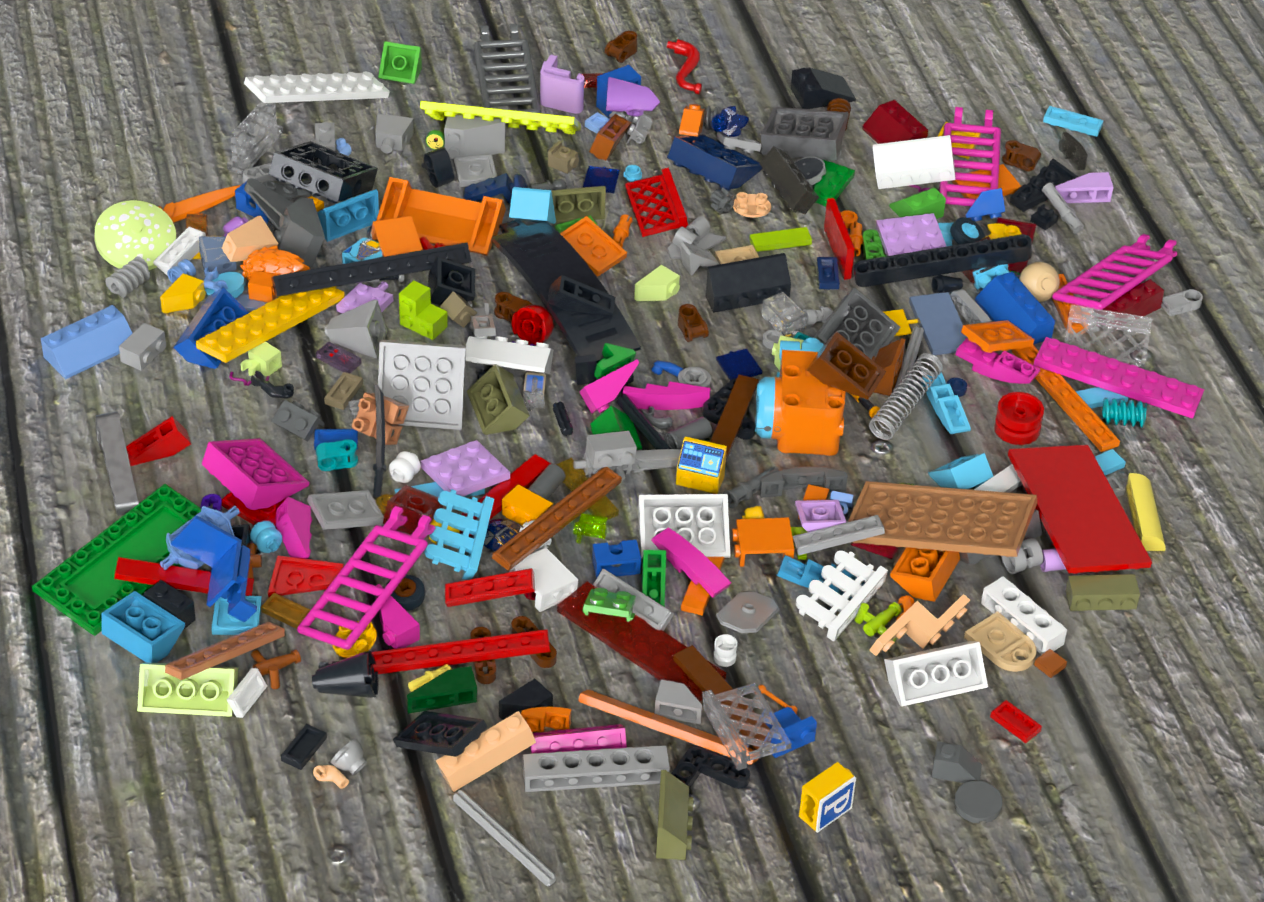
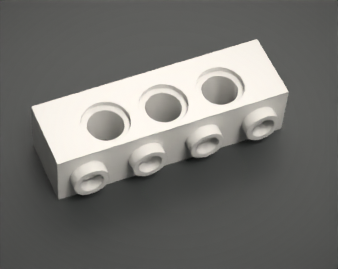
[981,576,1067,655]

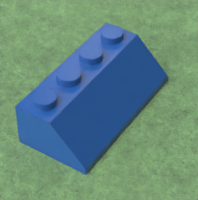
[975,272,1055,345]
[173,287,249,369]

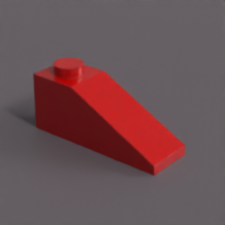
[126,416,191,466]

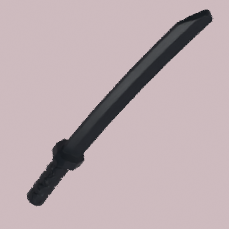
[373,385,387,500]

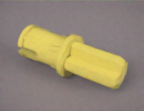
[408,664,451,692]

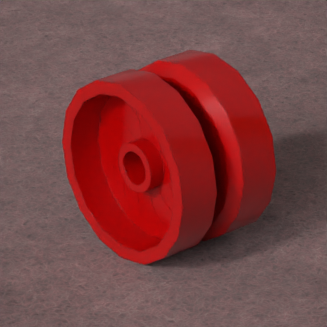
[994,392,1044,445]

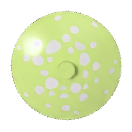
[94,200,176,270]

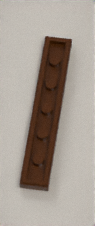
[710,375,759,464]
[673,645,774,753]

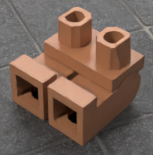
[352,393,409,445]

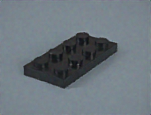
[393,711,487,757]

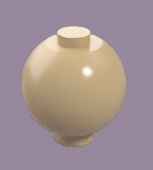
[1019,262,1060,302]

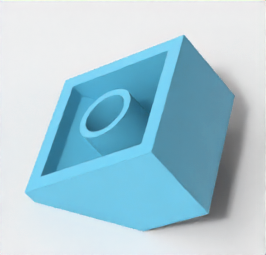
[928,453,994,490]

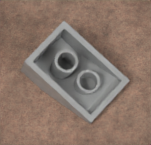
[444,115,505,159]

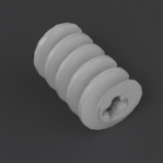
[105,256,150,297]

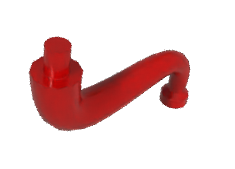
[667,39,702,95]

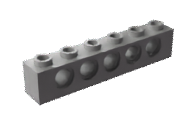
[523,746,670,792]

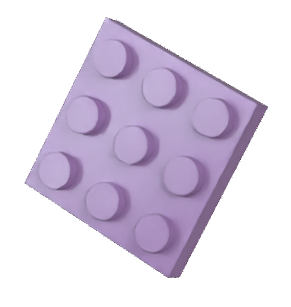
[876,213,947,256]
[421,440,510,496]

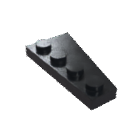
[1010,158,1078,212]

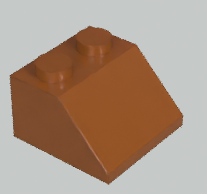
[872,338,906,396]

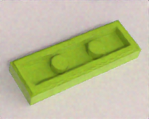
[749,227,812,252]

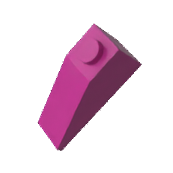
[580,359,639,414]
[376,584,420,649]

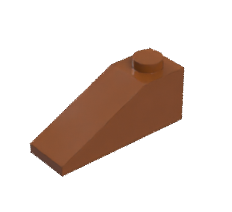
[589,114,632,161]

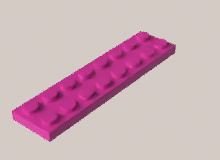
[1033,337,1205,419]

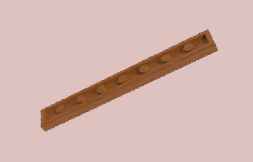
[492,467,622,571]

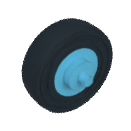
[950,217,985,244]

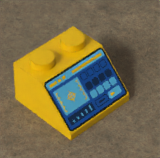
[676,436,727,494]

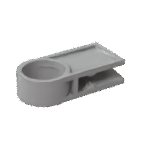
[1161,289,1203,316]

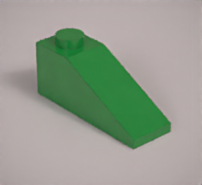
[642,550,666,607]

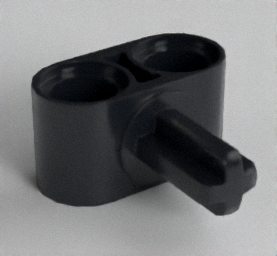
[421,147,455,188]

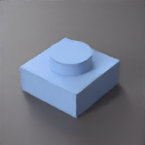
[585,112,610,133]

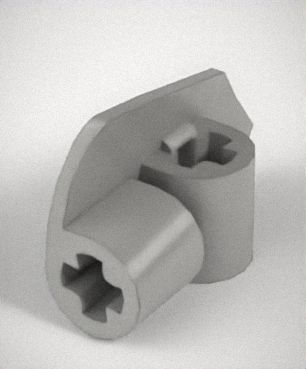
[667,216,726,259]

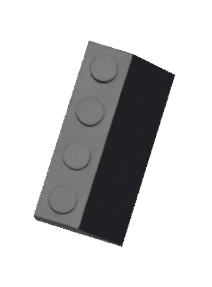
[706,253,791,313]

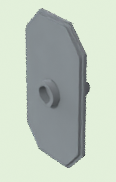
[716,591,779,633]

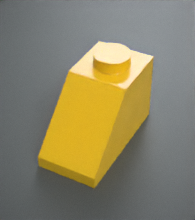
[160,273,206,313]

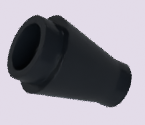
[931,275,963,293]

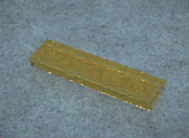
[556,458,619,523]

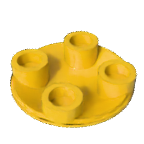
[333,621,377,658]

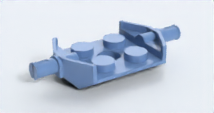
[160,506,240,570]

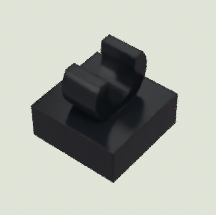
[1030,204,1058,231]

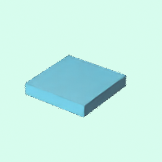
[212,596,262,635]

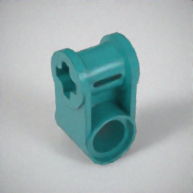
[316,439,359,471]

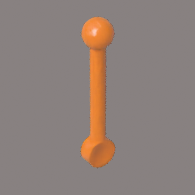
[757,685,798,714]

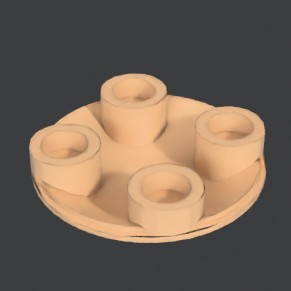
[733,192,771,218]

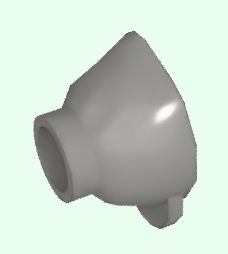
[330,739,367,775]

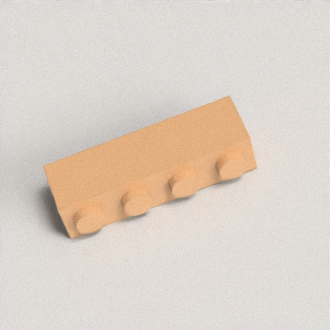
[436,711,536,792]

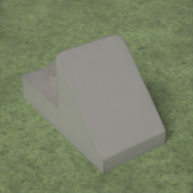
[680,241,719,276]

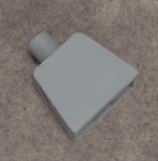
[376,114,414,154]

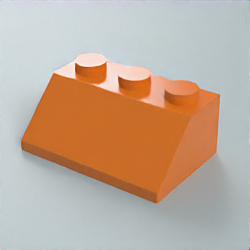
[890,547,960,602]

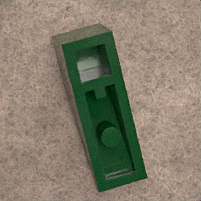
[407,666,477,714]

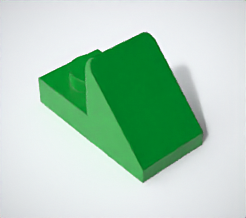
[594,343,636,380]

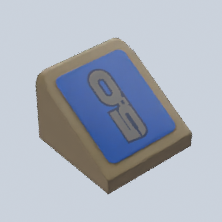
[523,372,546,399]

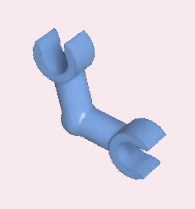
[203,267,228,292]

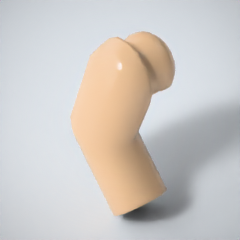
[313,765,349,789]

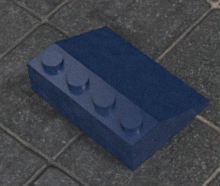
[667,134,765,191]

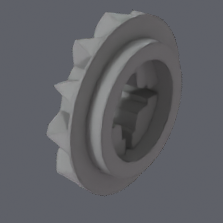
[678,367,711,387]

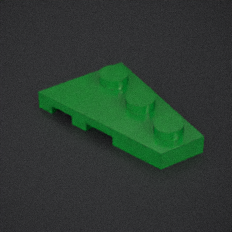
[812,159,855,206]

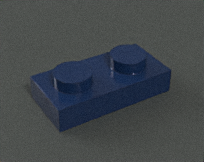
[816,257,840,290]

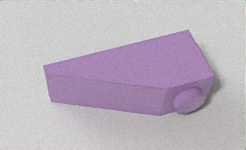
[1055,172,1113,203]

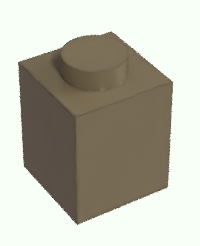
[440,291,477,328]

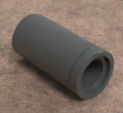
[665,417,712,449]
[528,464,566,500]

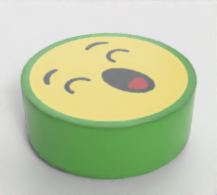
[426,130,445,150]

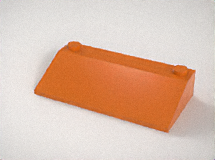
[376,177,506,255]

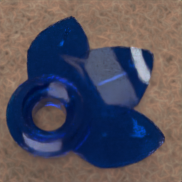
[711,106,749,137]

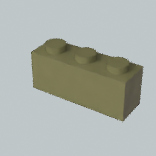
[1065,574,1140,611]

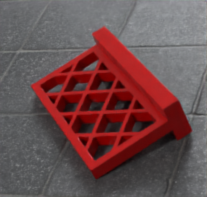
[625,167,688,237]

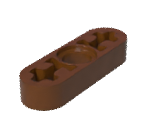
[511,616,557,668]
[470,627,496,684]

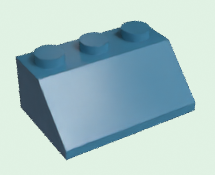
[317,189,379,242]
[102,591,185,663]

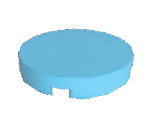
[205,272,246,298]

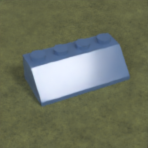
[41,305,133,380]

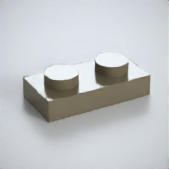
[324,372,363,410]

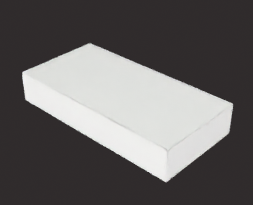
[227,668,267,718]

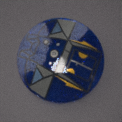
[484,519,521,551]

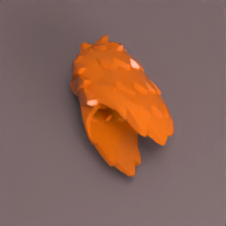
[240,246,310,281]

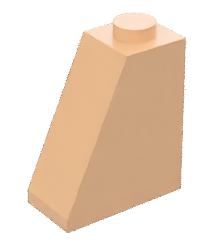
[222,216,279,262]

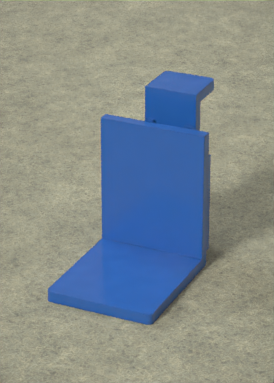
[171,516,257,622]

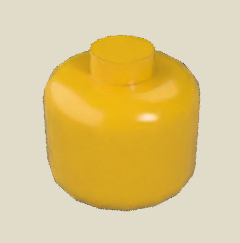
[742,506,765,519]

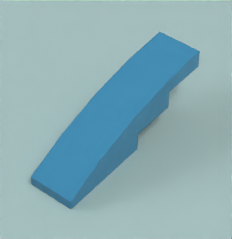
[776,555,865,599]

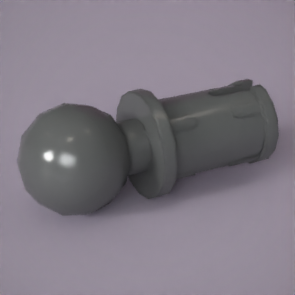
[529,179,567,190]

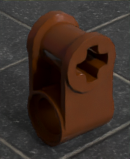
[605,31,637,63]
[1002,140,1041,171]
[494,292,533,323]
[678,304,709,342]

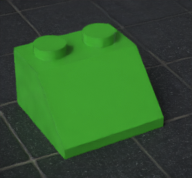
[889,188,946,219]

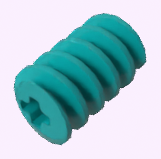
[1102,398,1147,428]

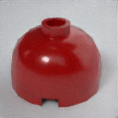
[512,305,554,346]

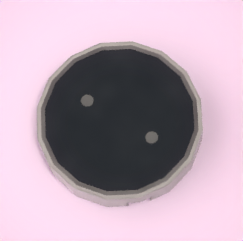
[788,157,826,187]

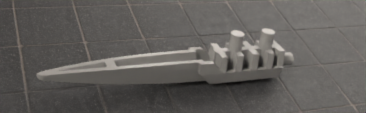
[573,449,731,480]

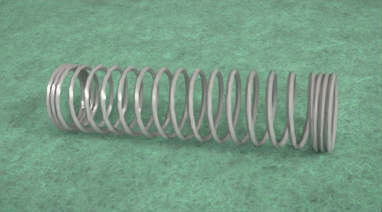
[869,353,943,440]

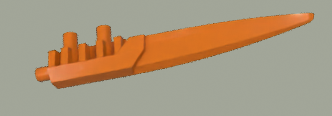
[158,185,241,224]

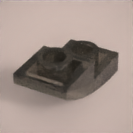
[1059,132,1088,170]

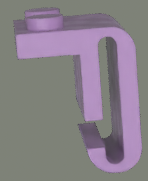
[540,55,584,114]

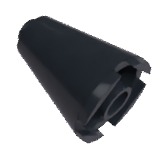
[312,651,379,698]

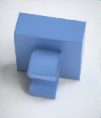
[830,491,854,516]

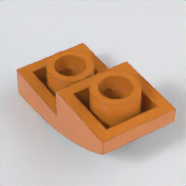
[521,707,571,732]

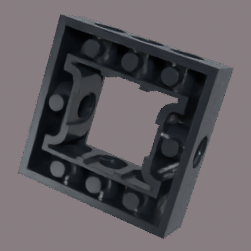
[269,141,378,203]

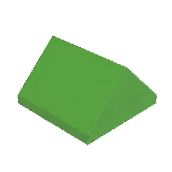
[378,41,422,84]

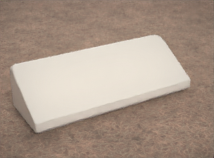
[153,227,206,276]

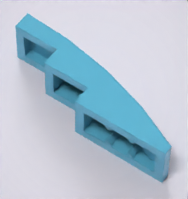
[922,373,971,434]

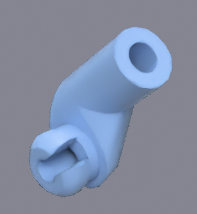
[335,138,352,156]

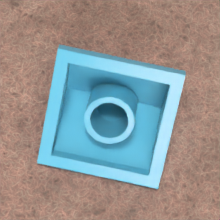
[509,187,556,224]

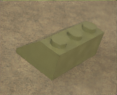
[551,186,606,223]
[467,364,530,435]
[656,770,693,860]

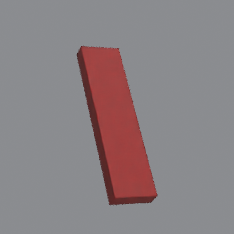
[445,568,535,607]

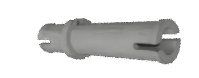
[1042,183,1084,233]

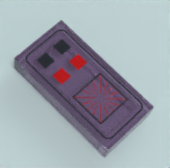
[316,342,362,374]

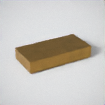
[261,593,310,629]

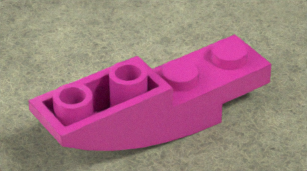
[955,338,1040,384]

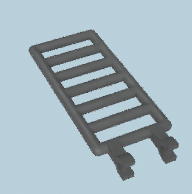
[474,24,541,113]

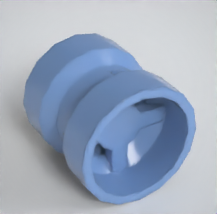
[167,259,196,283]

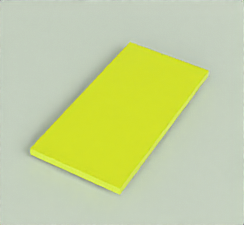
[420,101,581,135]

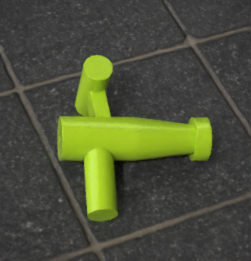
[855,602,902,642]

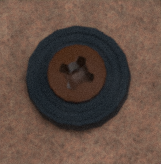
[386,575,425,611]

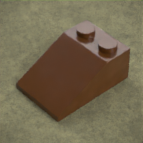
[807,331,886,400]

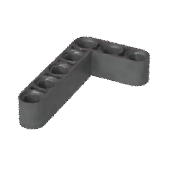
[96,411,139,516]

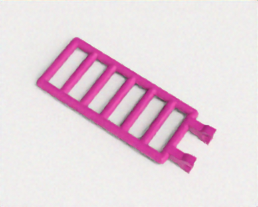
[939,107,1001,206]
[1052,234,1177,310]
[297,506,436,650]

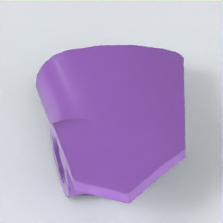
[606,77,660,117]

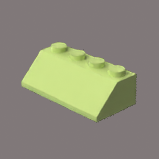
[137,662,239,717]

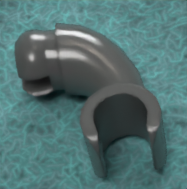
[642,406,673,429]

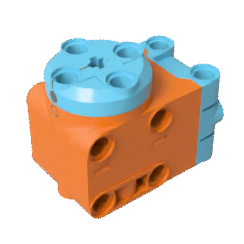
[755,338,845,456]

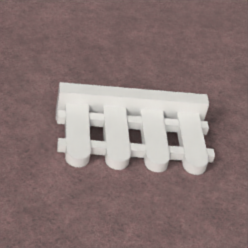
[796,551,888,642]

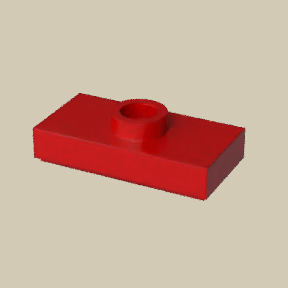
[990,700,1042,743]

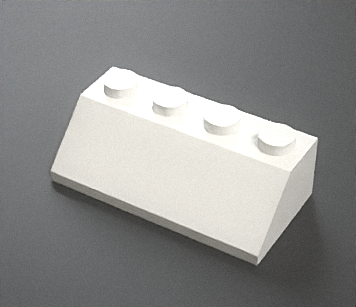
[873,135,955,189]
[466,336,554,374]
[884,641,988,706]

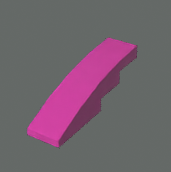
[623,381,711,410]
[651,527,731,598]

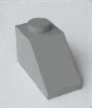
[655,680,702,724]

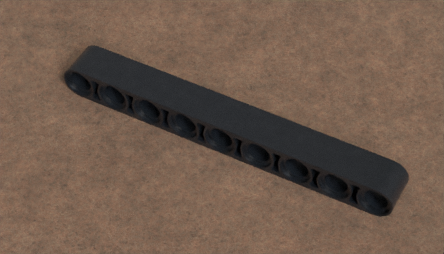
[854,234,1032,287]

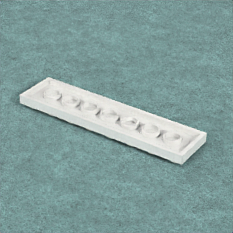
[244,71,390,103]

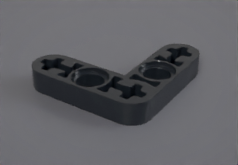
[703,378,756,440]
[671,746,750,789]

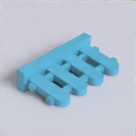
[424,489,494,580]

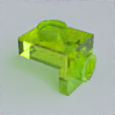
[573,513,608,544]

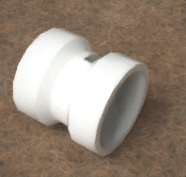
[713,634,737,667]

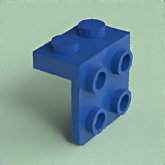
[761,707,817,758]

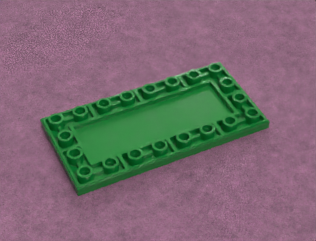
[32,484,202,637]

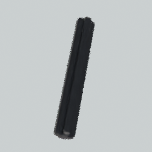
[617,394,671,450]

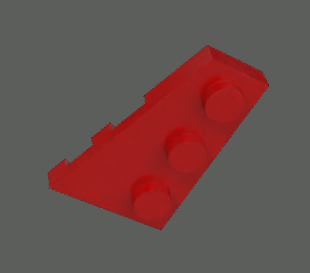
[268,555,344,598]

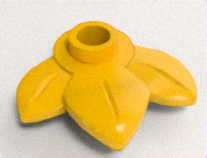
[982,224,1021,240]

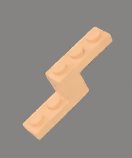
[870,594,970,656]

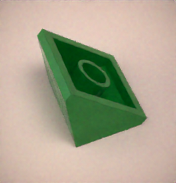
[590,405,642,450]

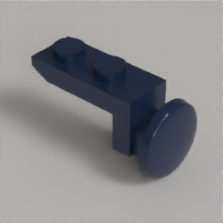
[464,173,528,204]

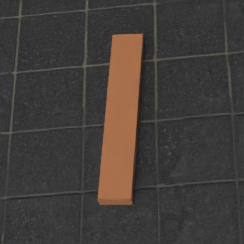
[165,622,285,680]

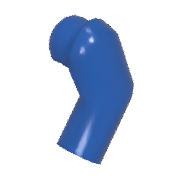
[651,360,683,377]

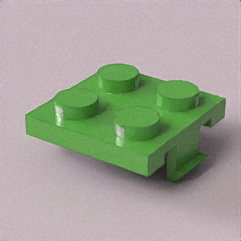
[582,588,636,622]

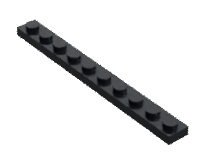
[271,242,472,297]

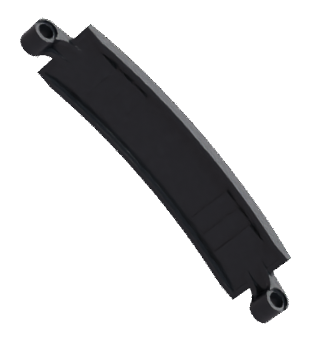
[492,219,641,385]

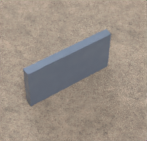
[909,292,968,355]

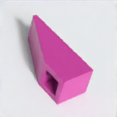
[276,497,312,559]

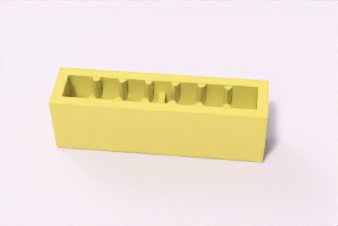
[1126,473,1166,551]

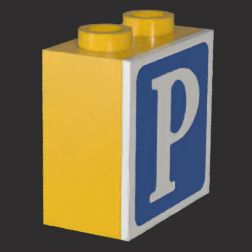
[799,762,856,833]

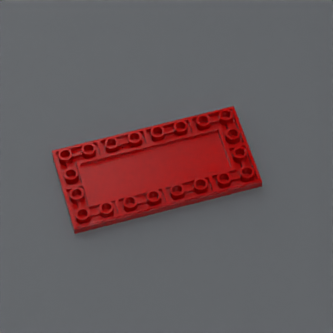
[1007,445,1152,574]

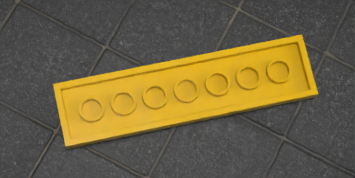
[196,287,344,363]

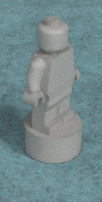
[802,306,833,326]

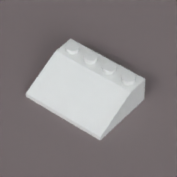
[638,494,730,559]

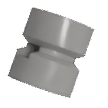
[1001,538,1043,574]

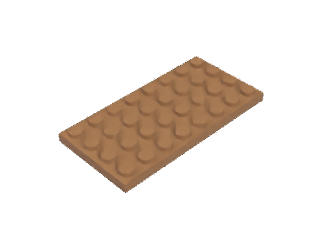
[848,481,1037,557]

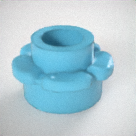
[623,165,642,182]

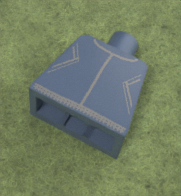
[199,236,237,275]

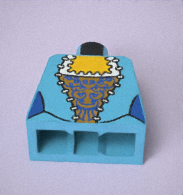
[342,238,383,264]

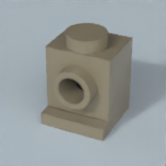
[548,141,579,174]

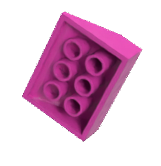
[202,438,310,510]

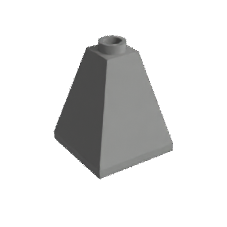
[325,300,388,358]

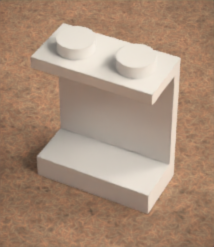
[509,548,578,612]

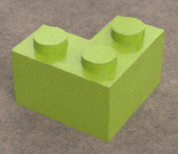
[399,280,448,340]

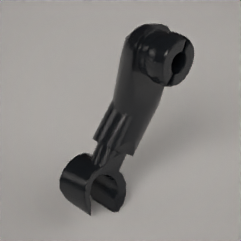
[251,371,294,399]

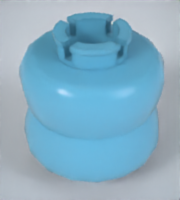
[250,521,282,553]

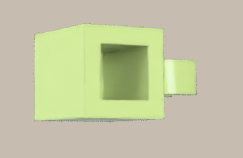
[240,342,282,376]

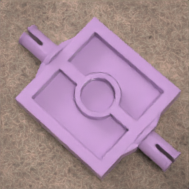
[336,281,394,314]

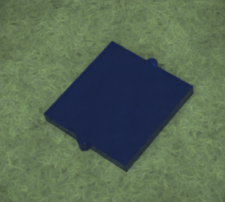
[583,166,620,194]
[716,348,763,381]

